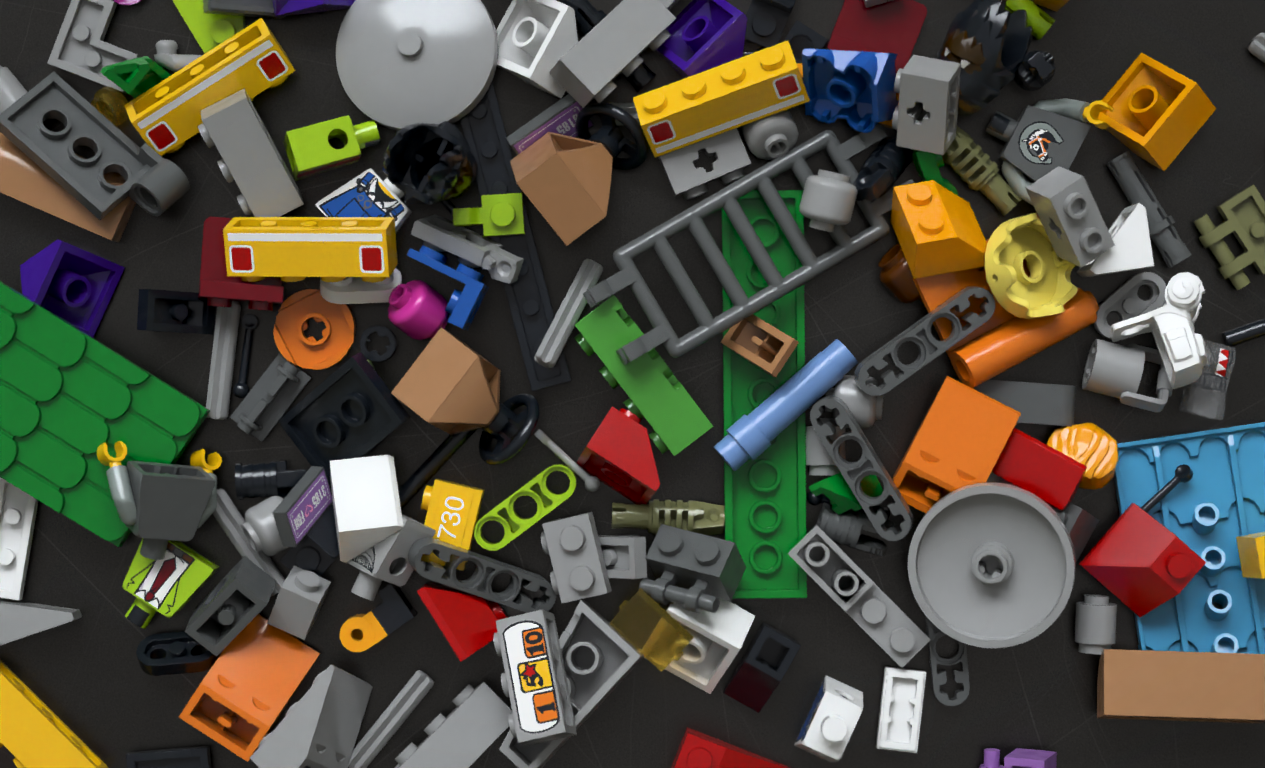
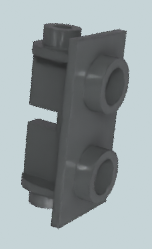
[230,353,311,442]

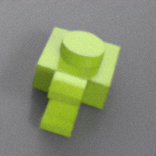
[453,193,525,237]

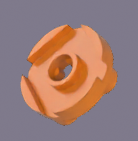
[273,289,356,370]

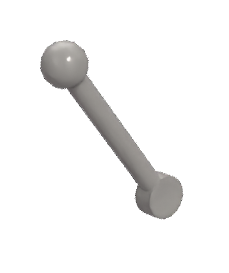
[534,429,600,492]

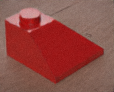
[576,406,660,505]
[1079,502,1206,618]
[417,581,508,662]

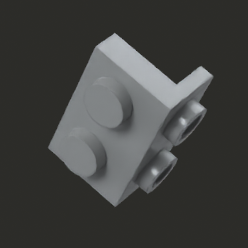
[541,512,612,604]

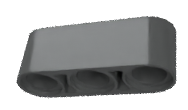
[959,379,1077,426]

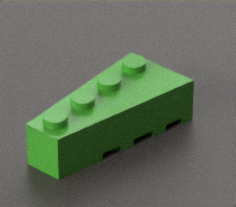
[574,295,713,456]

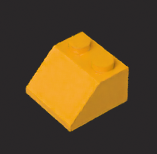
[1097,52,1216,171]
[891,180,987,279]

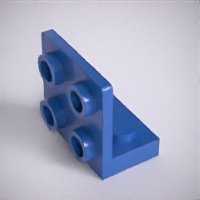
[407,245,489,331]

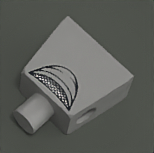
[347,514,436,601]

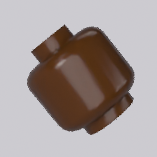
[879,243,923,303]

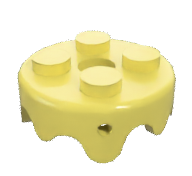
[985,212,1078,319]

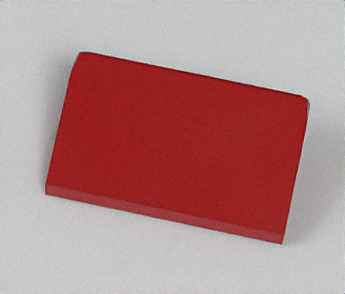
[992,427,1087,510]

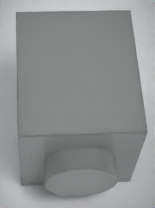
[267,565,331,640]

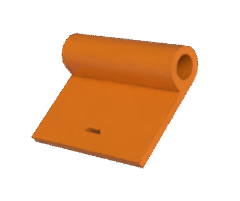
[913,214,1099,388]

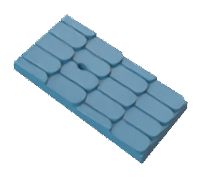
[1114,422,1265,654]

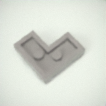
[47,0,141,94]

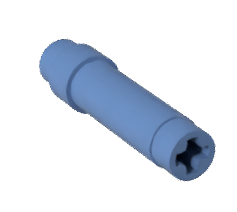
[714,339,858,471]

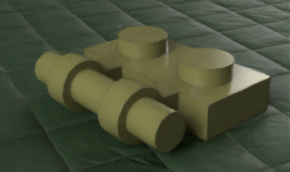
[1193,184,1265,291]

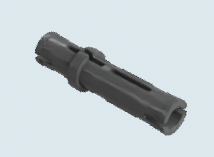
[1106,150,1192,268]

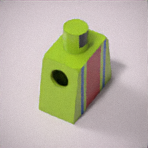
[283,115,381,181]

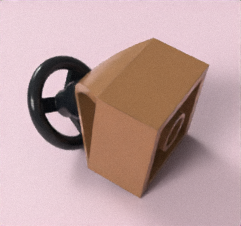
[510,102,649,246]
[391,327,540,465]

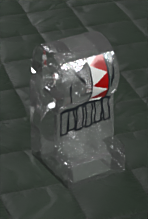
[1179,339,1236,421]

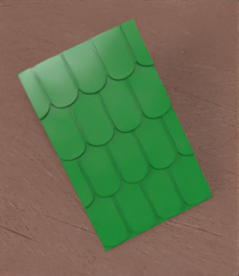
[0,281,210,547]

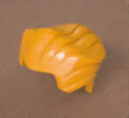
[1047,423,1118,490]

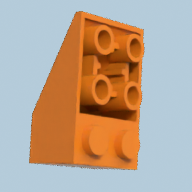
[890,376,1021,513]
[179,614,320,762]

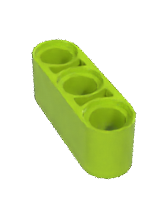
[474,464,577,551]

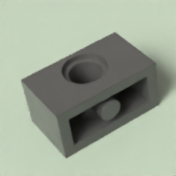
[185,556,276,657]

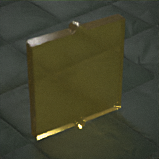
[609,588,694,672]

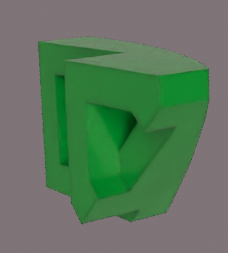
[100,56,171,98]
[809,472,883,515]

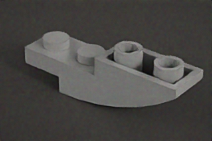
[787,525,931,668]

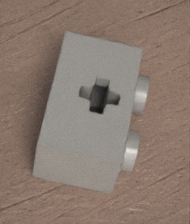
[892,55,961,155]
[658,128,751,201]
[1025,166,1115,268]

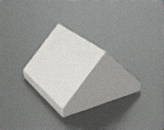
[1076,203,1154,278]
[330,454,404,563]

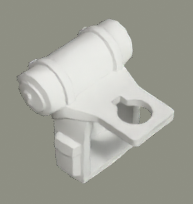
[1111,272,1208,389]

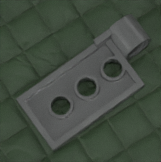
[0,71,190,220]

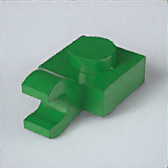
[910,149,958,195]

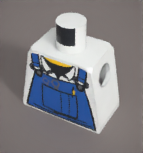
[315,168,412,233]
[794,675,864,763]

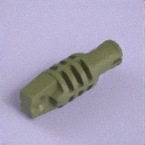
[941,126,1022,216]
[611,499,725,535]

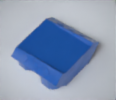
[802,48,899,133]

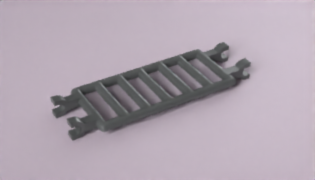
[583,123,914,365]

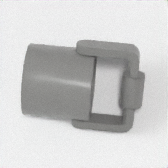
[1082,339,1173,412]

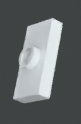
[875,666,926,753]

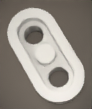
[320,268,402,304]

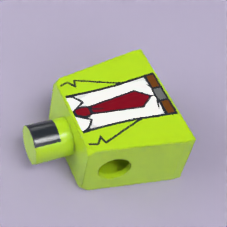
[122,538,219,629]

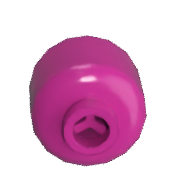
[388,280,449,340]

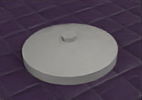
[336,0,498,131]
[908,482,1076,648]

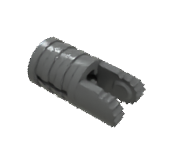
[816,502,895,556]

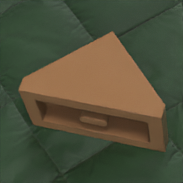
[720,314,799,377]

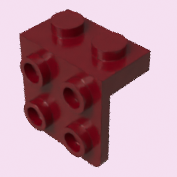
[826,0,927,74]
[198,217,284,311]

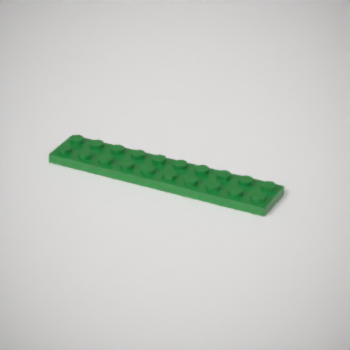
[721,190,807,599]

